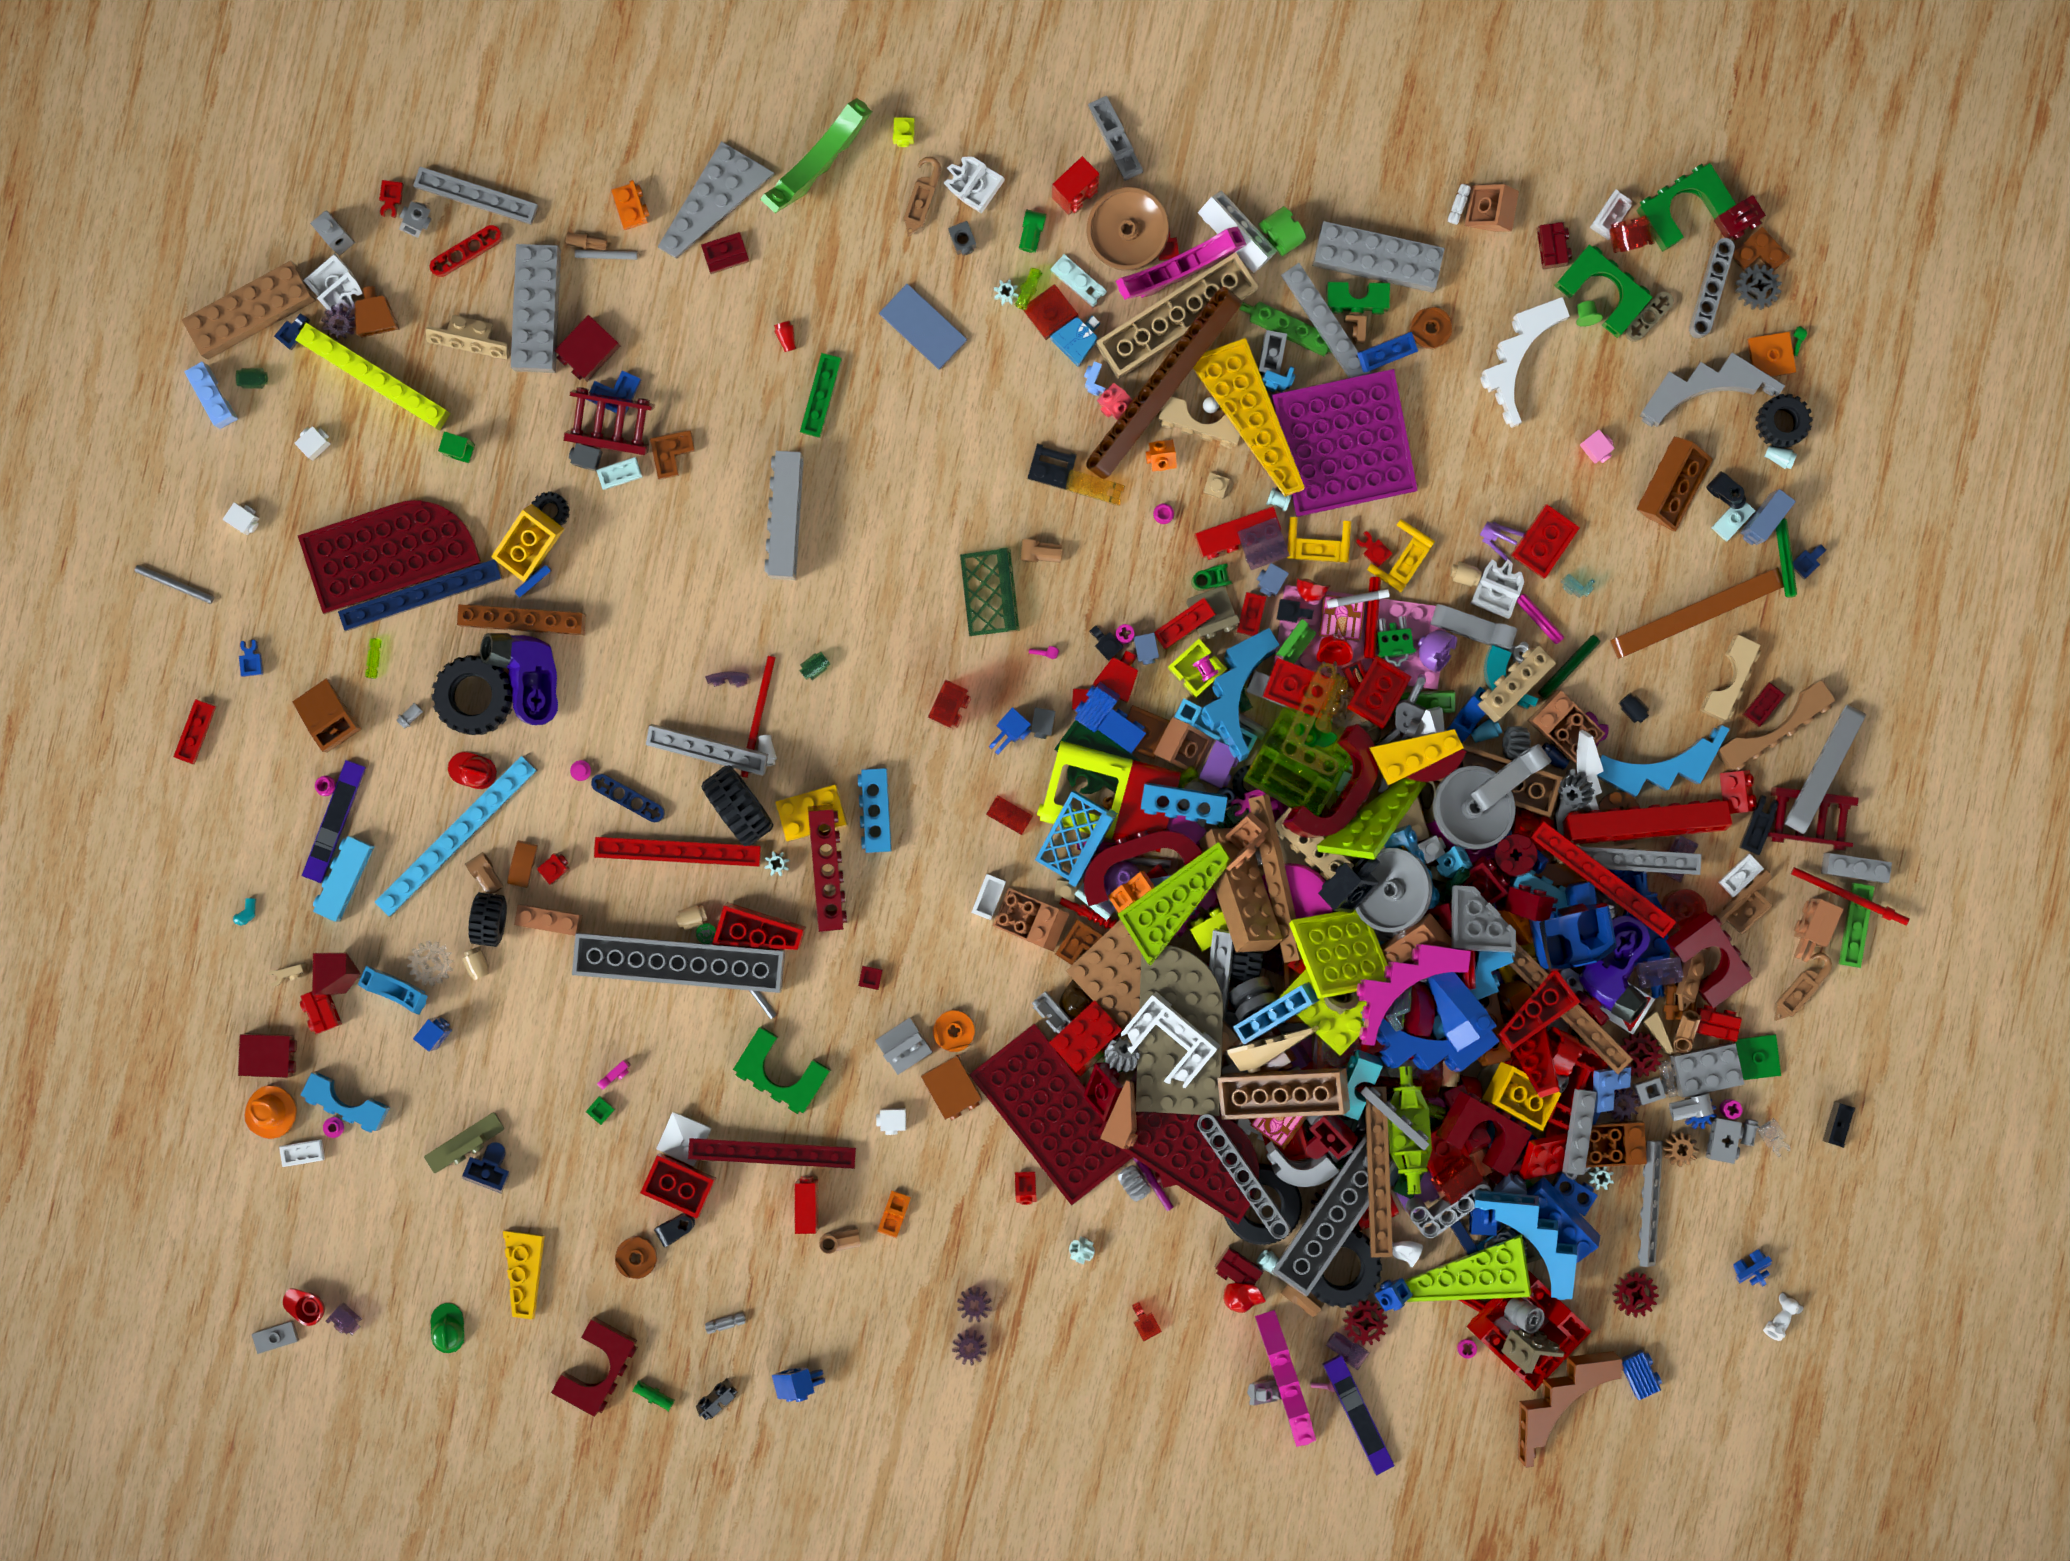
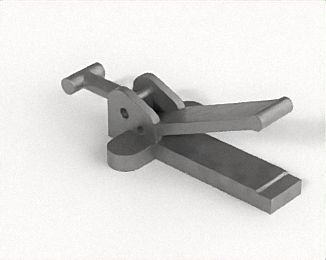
[1349,674,1426,793]

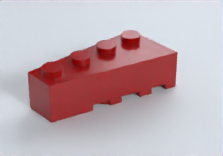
[712,902,806,950]
[1497,971,1580,1053]

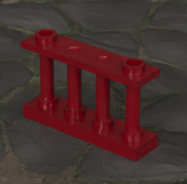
[563,387,655,455]
[1767,787,1859,851]

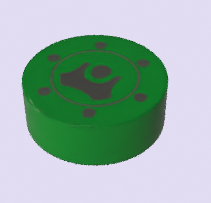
[696,923,716,944]

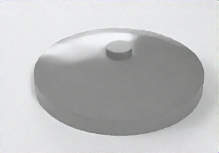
[1433,766,1515,850]
[1355,848,1432,932]

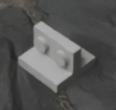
[875,1017,932,1075]

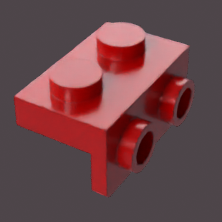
[1720,770,1757,814]

